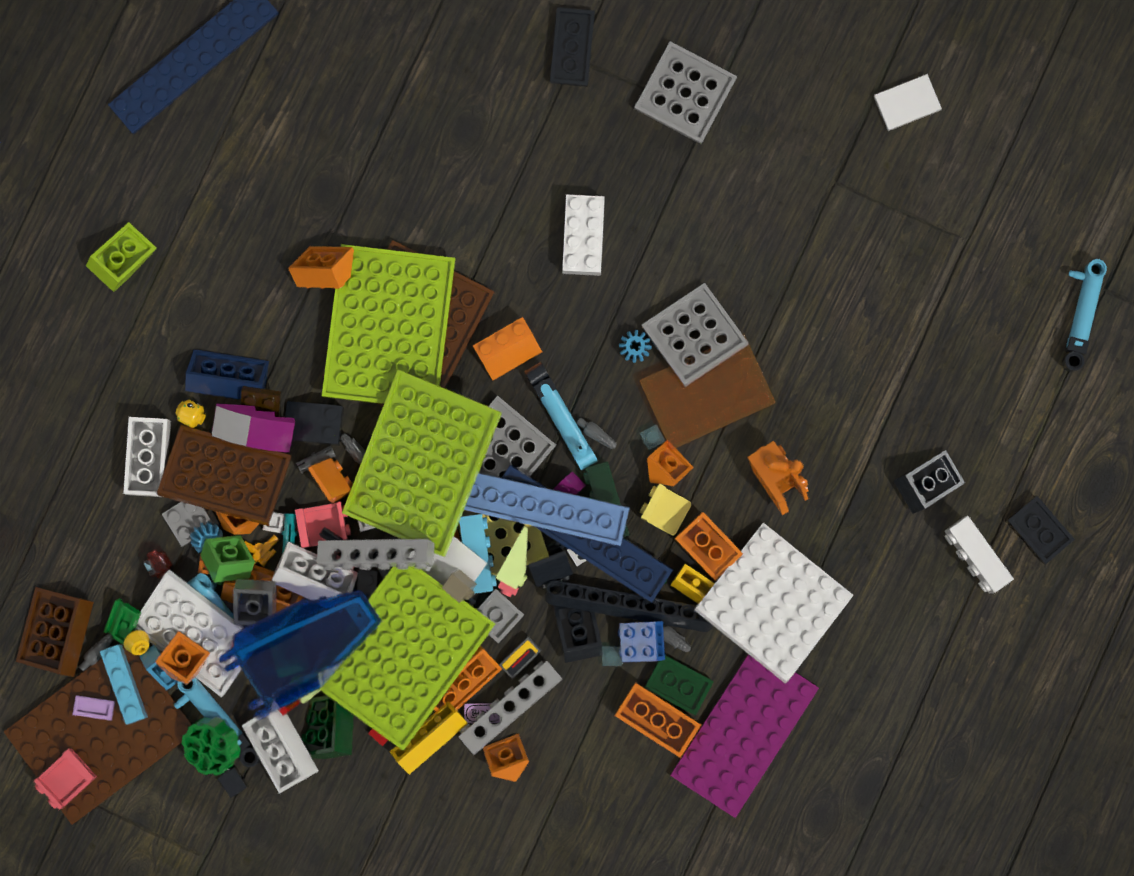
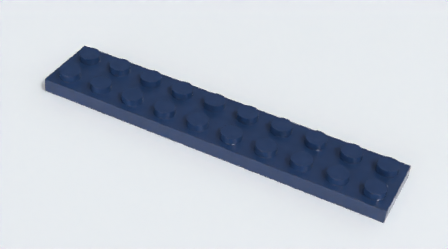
[108,0,279,135]
[502,465,673,603]

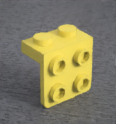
[639,483,691,535]

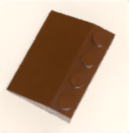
[16,587,94,677]

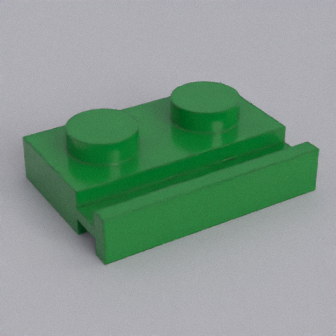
[104,598,142,645]

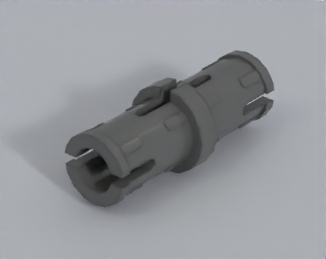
[296,445,336,473]

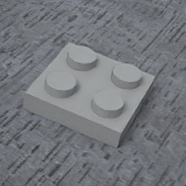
[162,502,214,547]
[477,589,524,643]

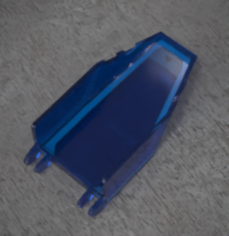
[218,591,382,720]

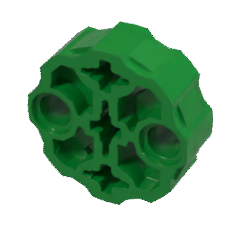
[182,716,241,776]

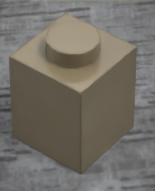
[442,569,477,603]

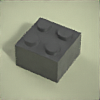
[233,579,276,627]

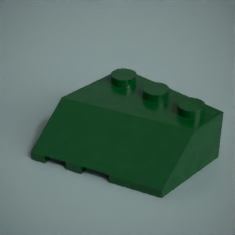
[301,695,354,759]

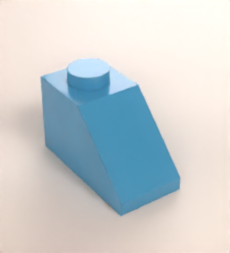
[139,644,178,690]

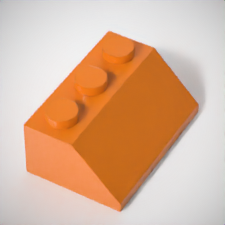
[288,246,354,289]
[473,317,542,381]

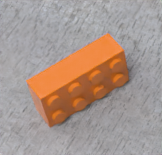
[615,683,701,758]

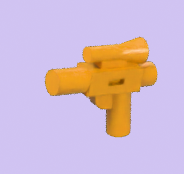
[245,535,279,567]

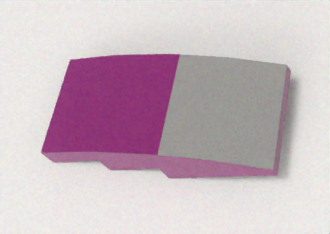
[212,404,295,453]

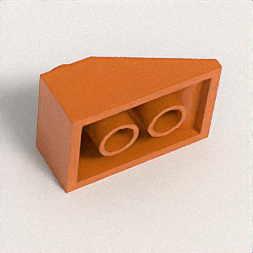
[308,458,353,503]
[674,512,743,581]

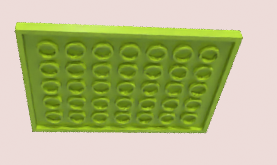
[322,244,455,404]
[342,370,502,557]
[309,566,495,751]

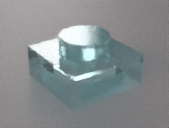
[640,424,665,451]
[602,647,622,666]

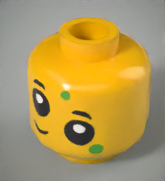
[175,400,206,428]

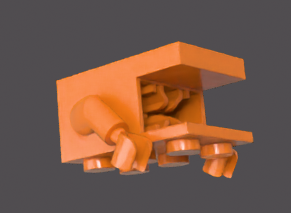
[748,441,809,515]

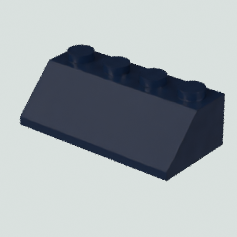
[185,349,269,400]

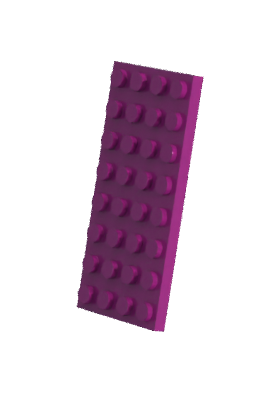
[670,654,819,818]

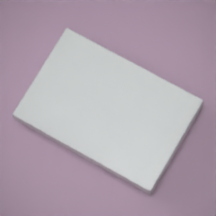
[874,74,941,131]

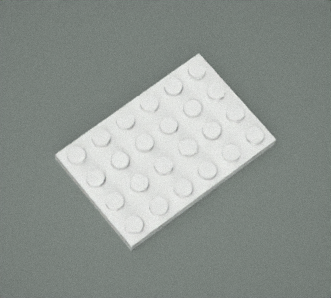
[135,570,260,697]

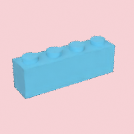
[459,514,497,594]
[100,645,148,725]

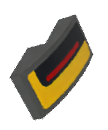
[499,636,542,679]

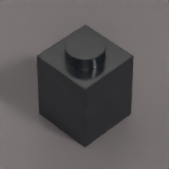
[218,767,249,798]

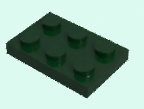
[645,656,714,716]

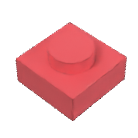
[498,581,519,597]

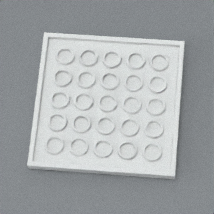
[695,523,853,683]

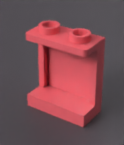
[295,502,351,548]
[34,748,97,809]

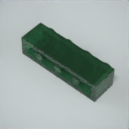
[583,462,630,537]

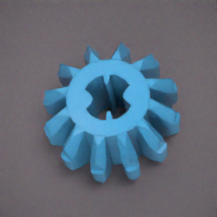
[619,330,652,363]
[190,521,223,553]

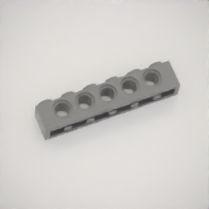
[317,539,434,570]
[459,661,563,755]

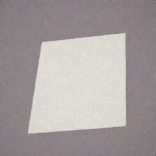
[409,536,487,585]

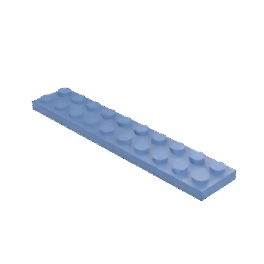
[464,473,630,546]

